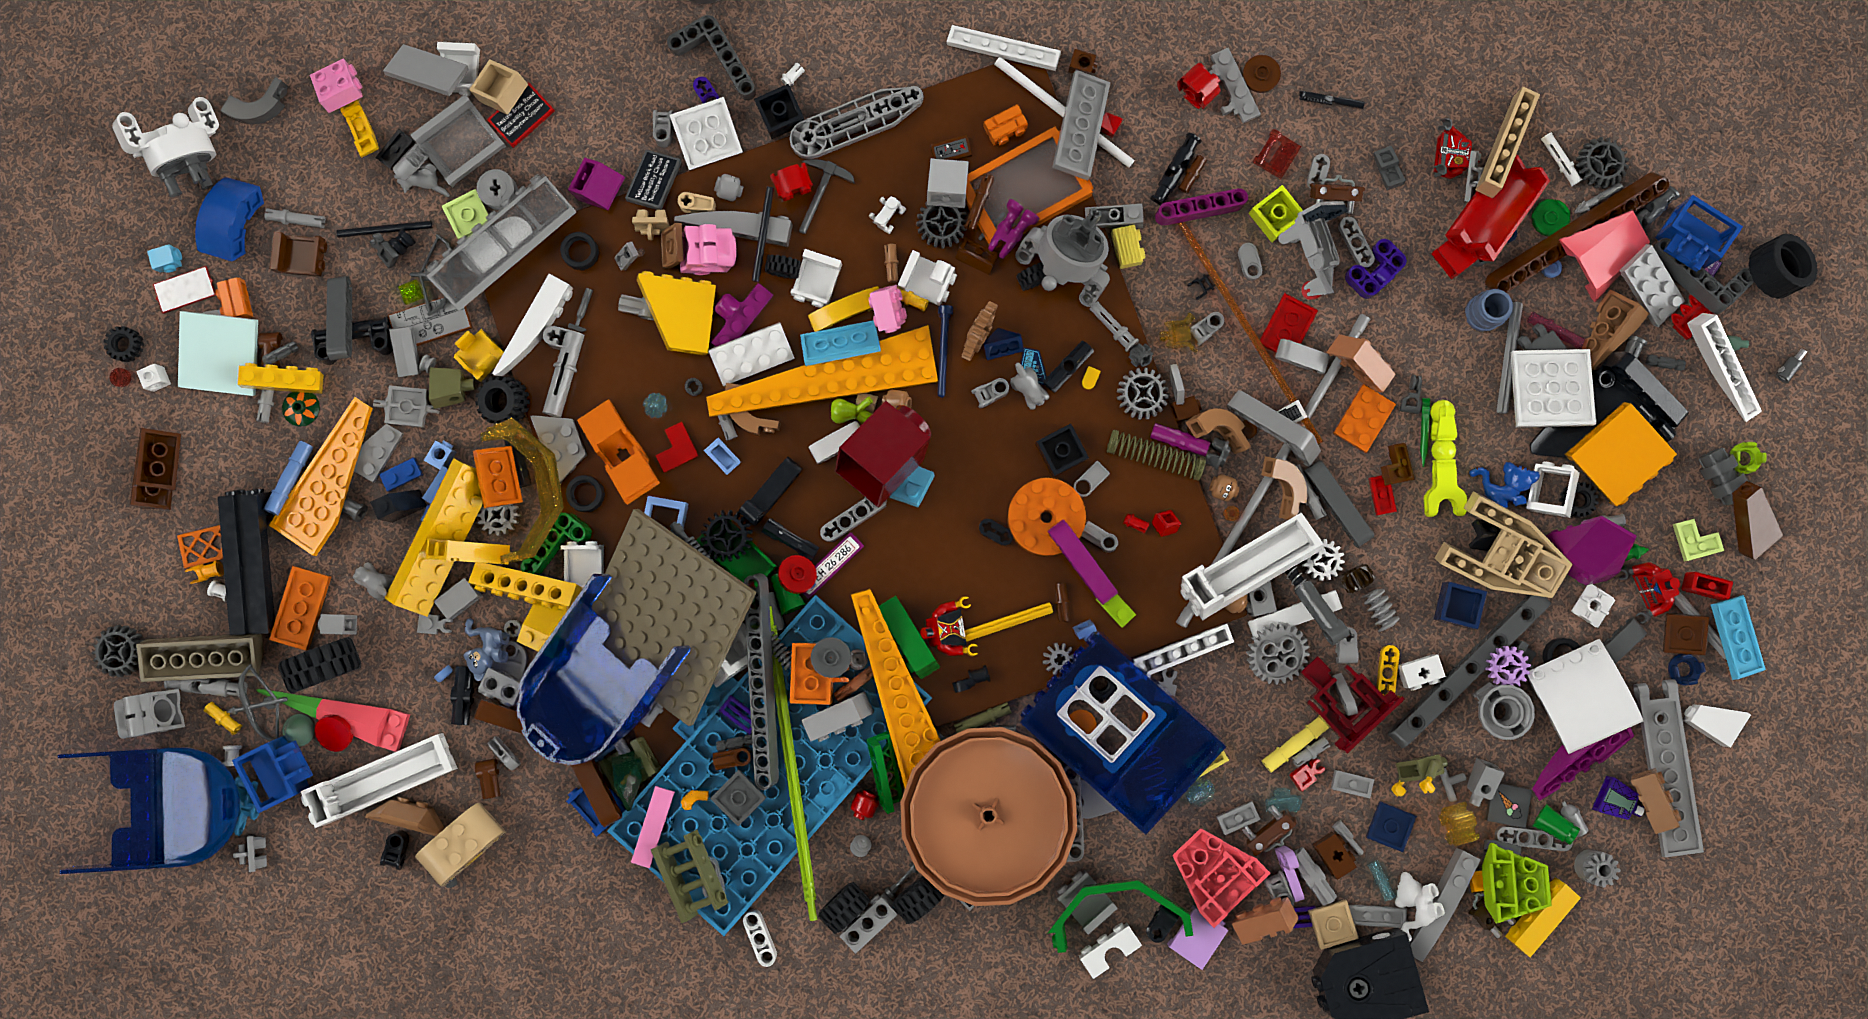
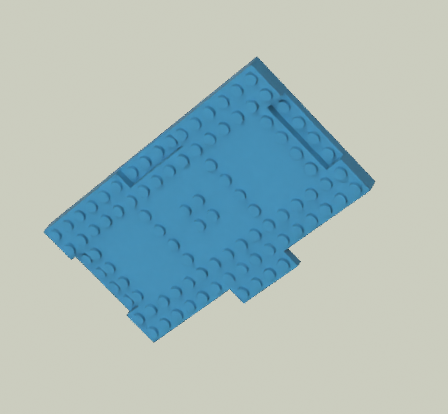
[607,595,932,936]

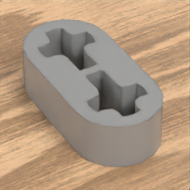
[1307,154,1330,189]

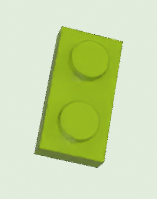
[1095,594,1136,628]

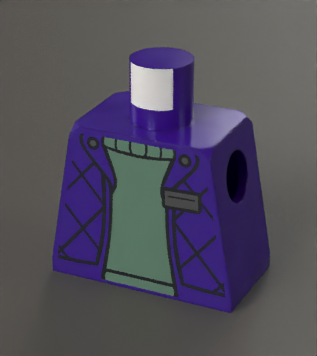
[1592,776,1645,820]

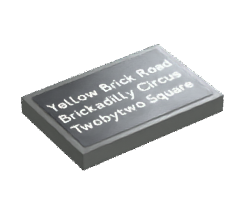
[625,149,682,210]

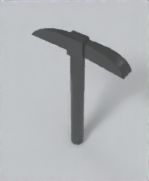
[799,159,854,234]

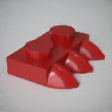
[1671,295,1714,340]

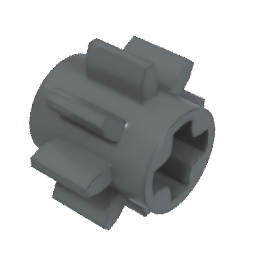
[1128,343,1153,367]

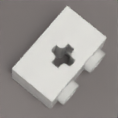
[1398,654,1446,691]

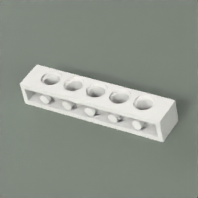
[1116,624,1234,683]

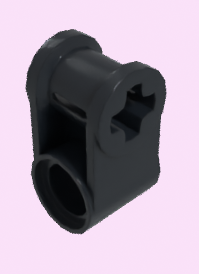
[380,830,409,870]
[1146,904,1179,943]

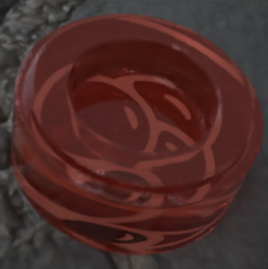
[110,368,131,387]

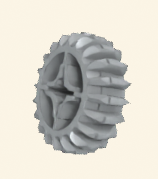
[1117,368,1169,420]

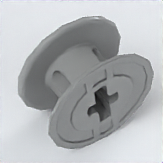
[476,169,518,210]

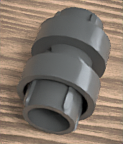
[1699,447,1749,506]

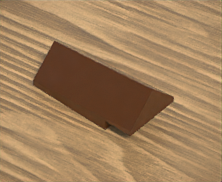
[130,428,181,510]

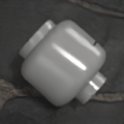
[714,174,743,201]

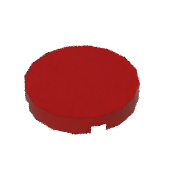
[315,714,353,752]

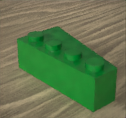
[878,595,940,679]

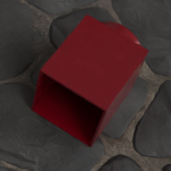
[834,401,931,508]

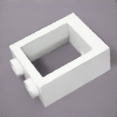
[1526,462,1579,518]

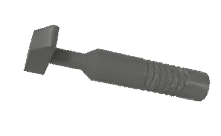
[568,288,593,332]

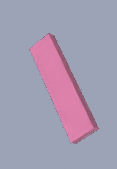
[631,786,675,868]

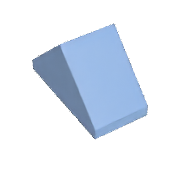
[704,438,741,475]

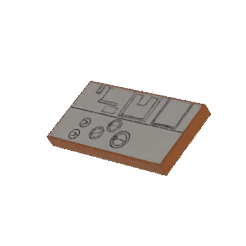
[388,292,473,346]

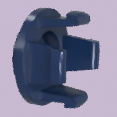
[1668,654,1706,685]

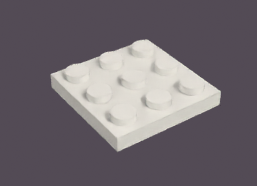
[670,97,743,170]

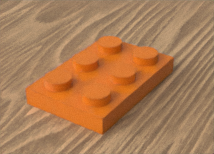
[1333,384,1396,453]
[473,446,523,508]

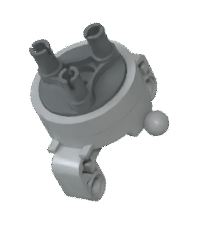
[1015,208,1110,307]

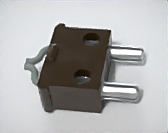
[1468,892,1516,938]

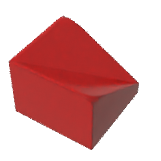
[1100,112,1123,138]
[1152,510,1181,537]

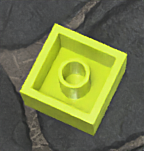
[1249,185,1303,243]

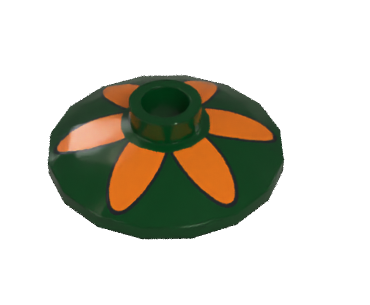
[282,392,320,427]

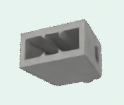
[1467,758,1504,807]

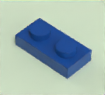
[379,458,423,492]

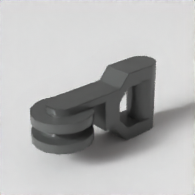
[1400,375,1422,414]

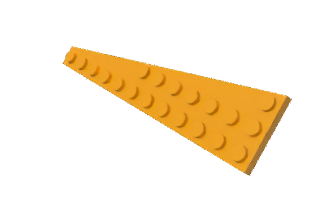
[706,325,938,417]

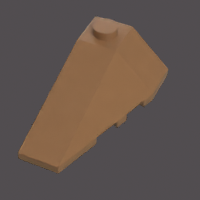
[1582,289,1649,370]

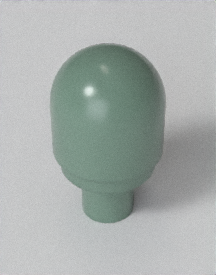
[1727,335,1749,351]

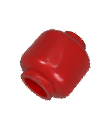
[850,789,879,820]

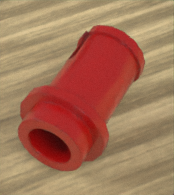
[1123,513,1149,534]

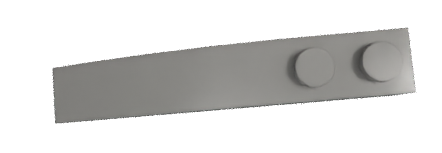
[674,211,793,247]
[1410,848,1480,962]

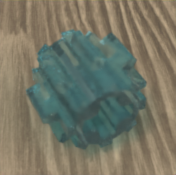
[643,393,668,418]

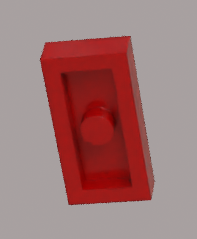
[1368,475,1397,516]

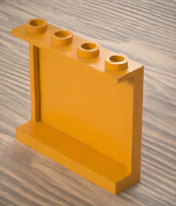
[1565,402,1677,507]

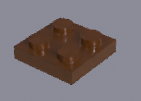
[1663,613,1709,655]

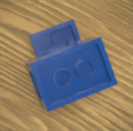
[1655,195,1743,272]
[232,736,313,813]

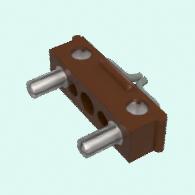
[1310,175,1365,214]
[1242,805,1297,856]

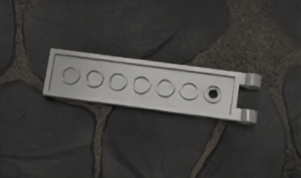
[1633,679,1704,857]

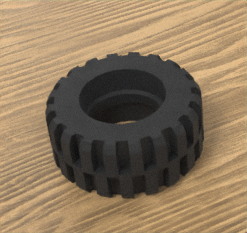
[278,637,362,694]

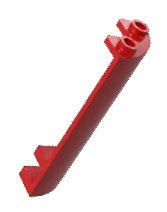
[1445,154,1550,262]

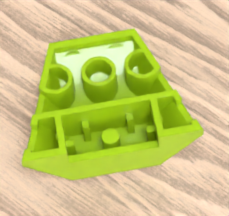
[1482,843,1552,924]

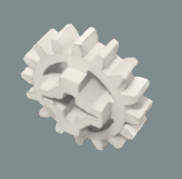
[1302,539,1345,581]

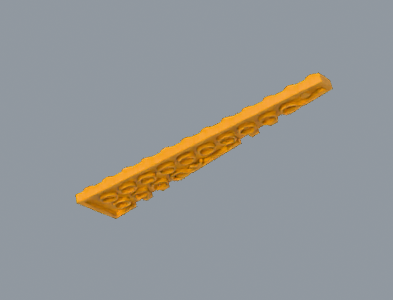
[851,589,941,788]

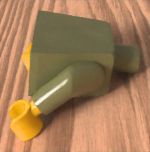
[1391,754,1448,797]

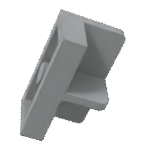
[434,578,483,620]

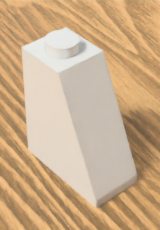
[1683,704,1751,748]

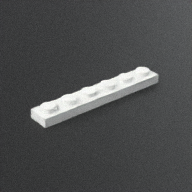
[947,25,1061,71]

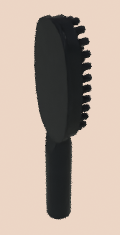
[1299,91,1365,109]

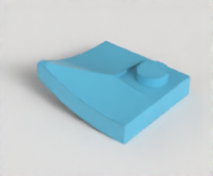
[890,466,935,507]

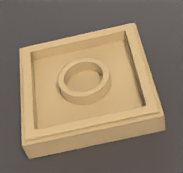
[1308,899,1359,950]

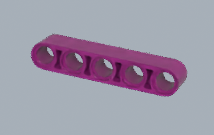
[1155,188,1248,225]
[1047,519,1118,605]

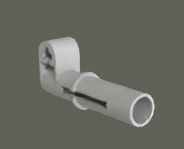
[542,326,585,418]

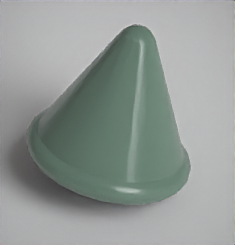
[283,714,315,747]

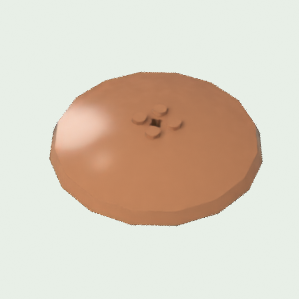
[900,727,1077,906]

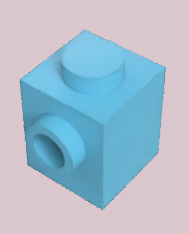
[147,244,182,273]

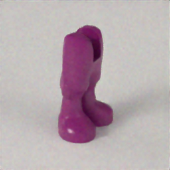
[988,199,1040,259]

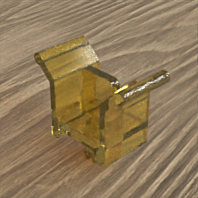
[1159,312,1197,353]

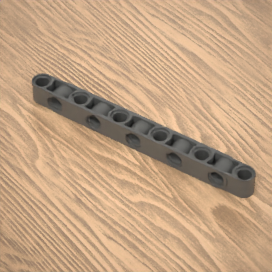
[1388,595,1551,749]

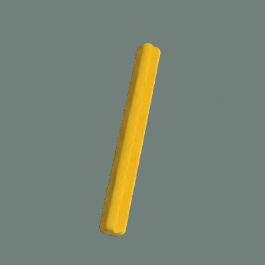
[964,602,1053,642]

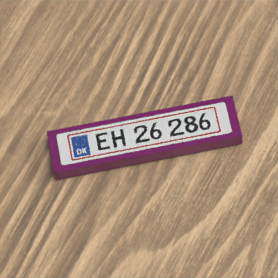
[803,532,864,599]

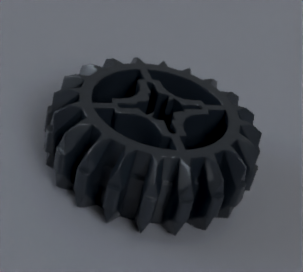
[701,510,753,562]

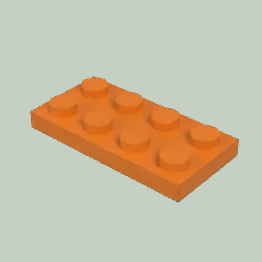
[269,566,332,651]

